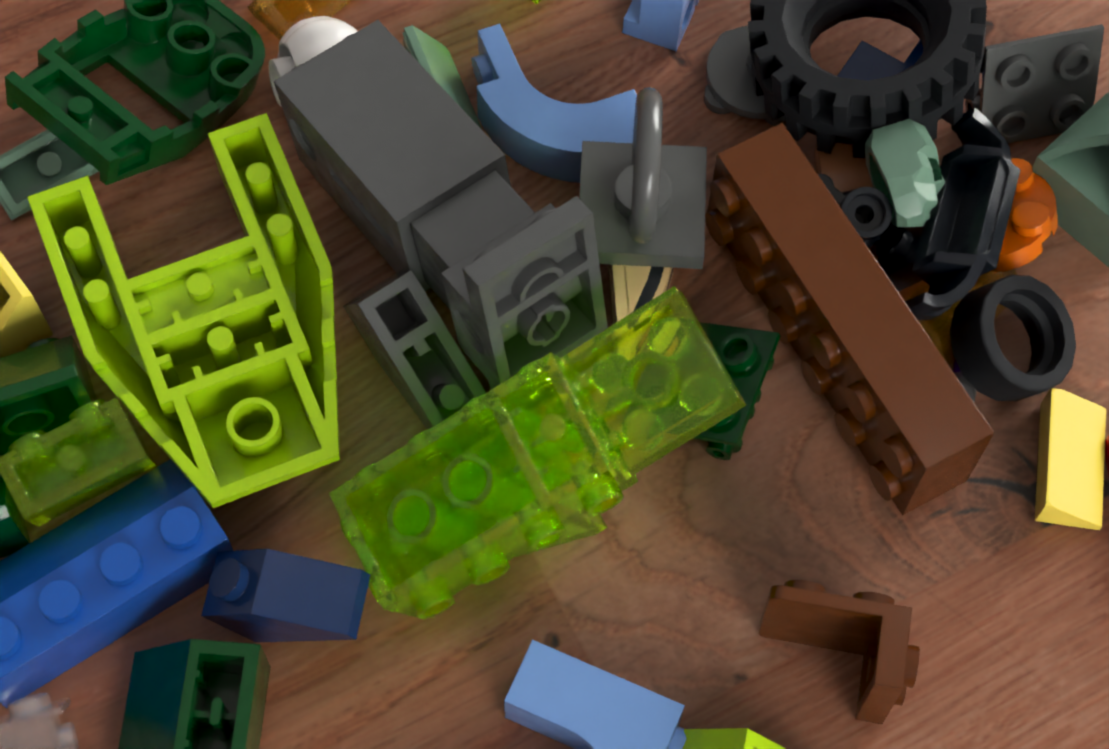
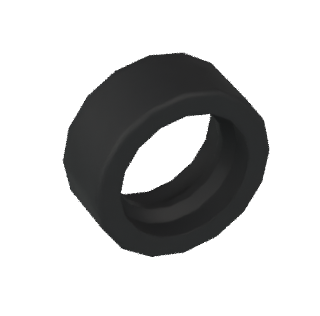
[950,274,1076,401]

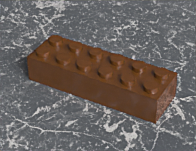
[705,123,995,515]

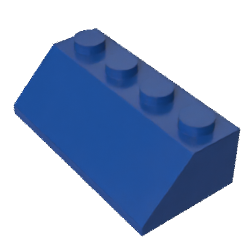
[0,459,234,708]

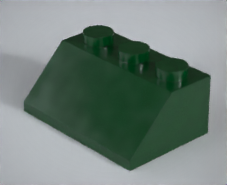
[0,335,105,459]

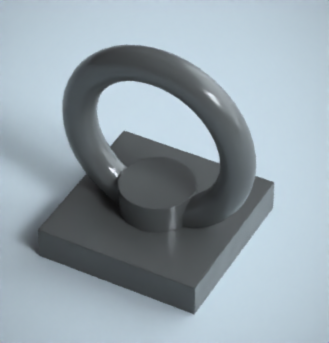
[579,87,707,269]

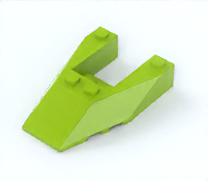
[27,113,340,508]

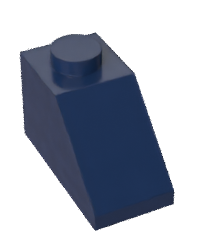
[201,549,371,643]

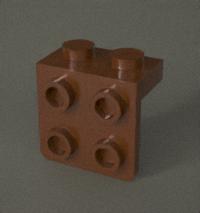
[759,580,920,724]

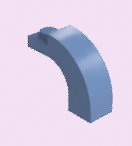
[471,23,637,183]

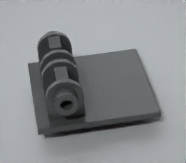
[965,24,1104,144]

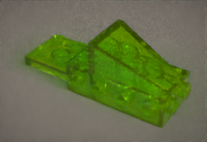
[329,286,746,619]

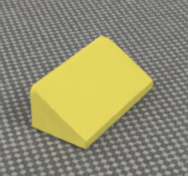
[1035,388,1106,530]

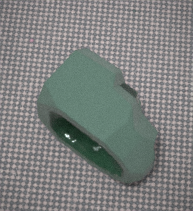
[865,119,945,227]

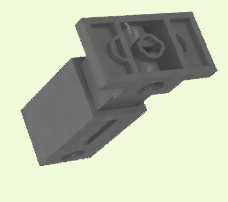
[274,20,612,430]

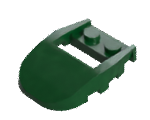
[5,0,265,185]

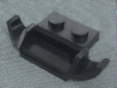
[877,108,1021,320]

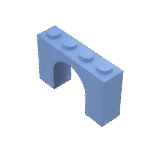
[504,639,687,749]

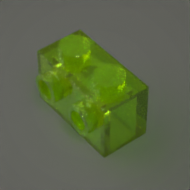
[0,398,156,527]

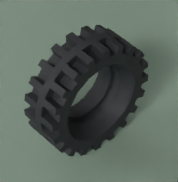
[748,0,987,158]

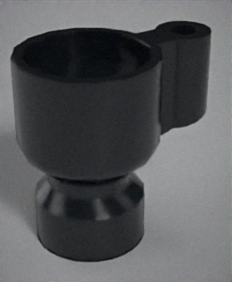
[818,174,892,249]

